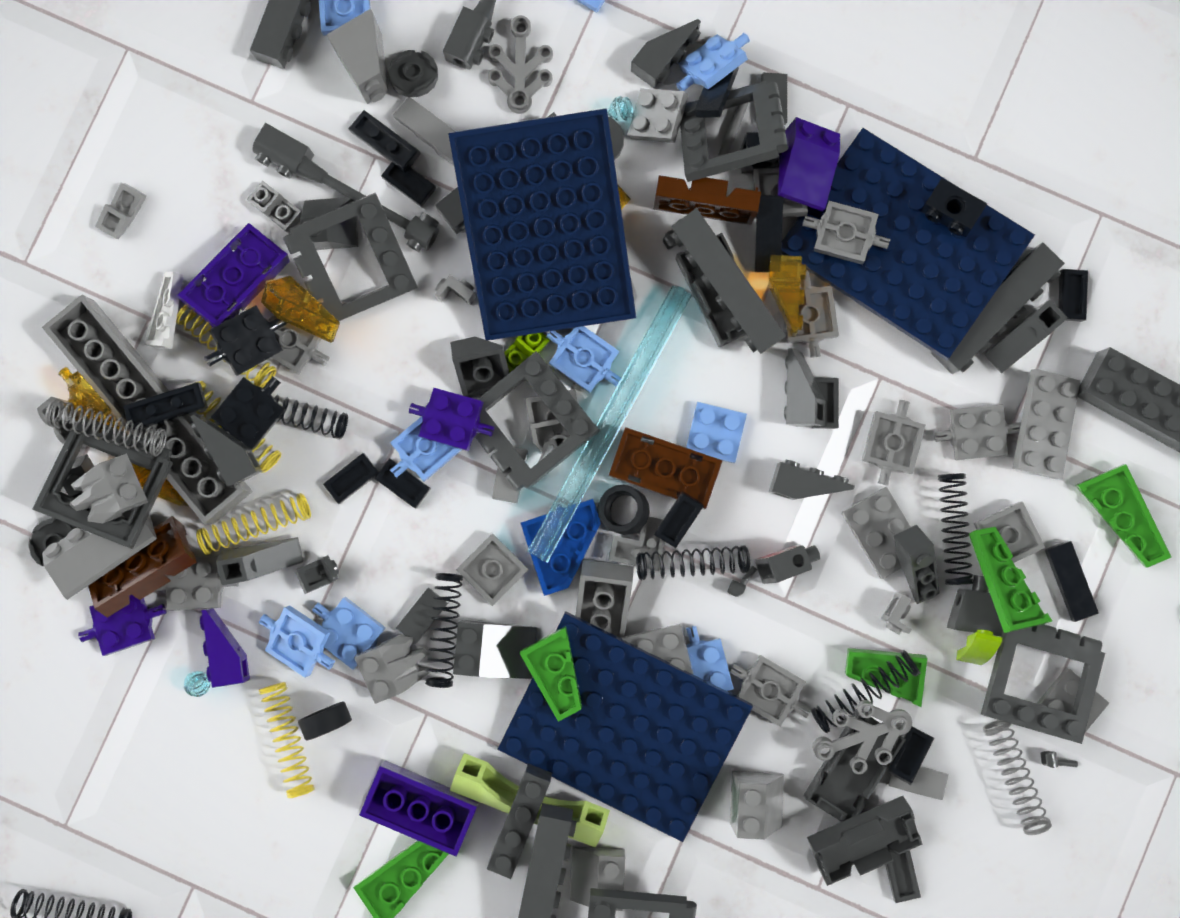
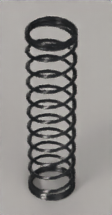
[274,395,348,440]
[938,473,974,585]
[636,545,750,581]
[425,573,463,688]
[811,650,920,733]
[10,889,132,918]

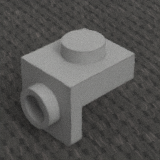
[435,275,477,305]

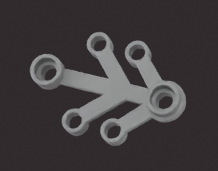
[488,15,553,114]
[812,700,912,774]

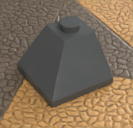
[300,197,358,250]
[450,337,509,398]

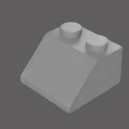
[570,846,625,911]

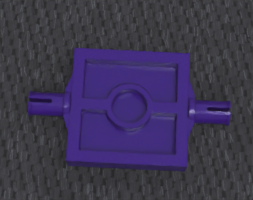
[409,388,494,451]
[78,594,167,656]

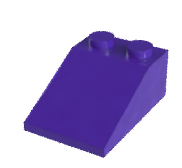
[778,117,840,211]

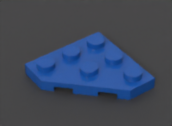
[520,499,601,596]

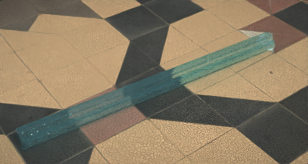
[527,285,692,563]

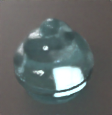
[607,96,633,122]
[184,671,211,697]

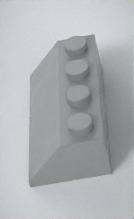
[42,509,157,600]

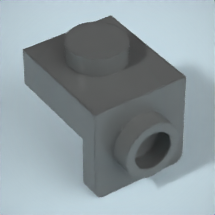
[295,555,339,594]

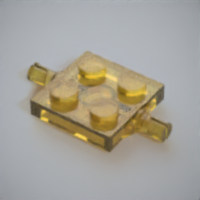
[58,367,122,433]

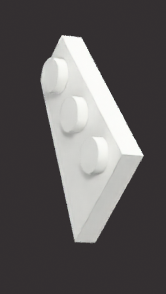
[145,272,184,349]

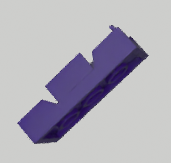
[178,223,290,328]

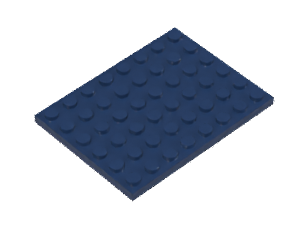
[448,108,636,341]
[781,128,1035,361]
[497,611,753,842]

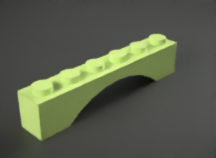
[450,753,610,848]

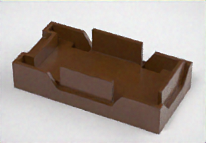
[653,175,761,225]
[608,427,723,510]
[88,516,197,618]

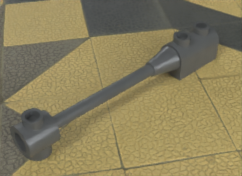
[443,0,496,70]
[252,122,439,252]

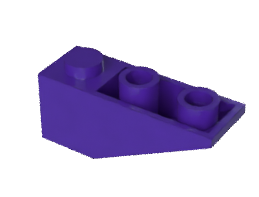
[200,608,250,688]

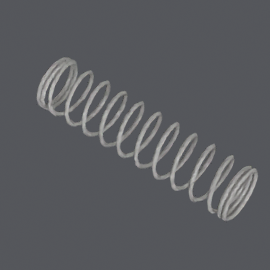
[45,398,167,457]
[983,720,1052,835]

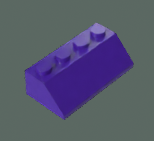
[359,760,479,857]

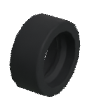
[598,484,650,535]
[298,701,352,741]

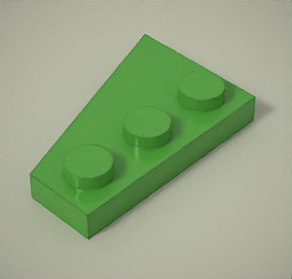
[520,626,582,722]
[845,648,928,707]

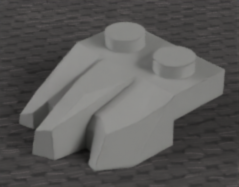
[525,389,582,453]
[70,453,148,524]
[354,635,430,704]

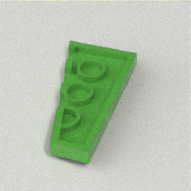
[1075,464,1172,568]
[969,527,1052,633]
[353,840,448,918]

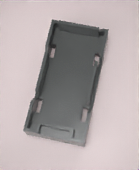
[675,233,747,347]
[803,709,906,822]
[807,796,923,886]

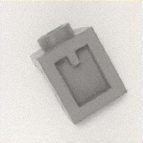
[881,593,912,635]

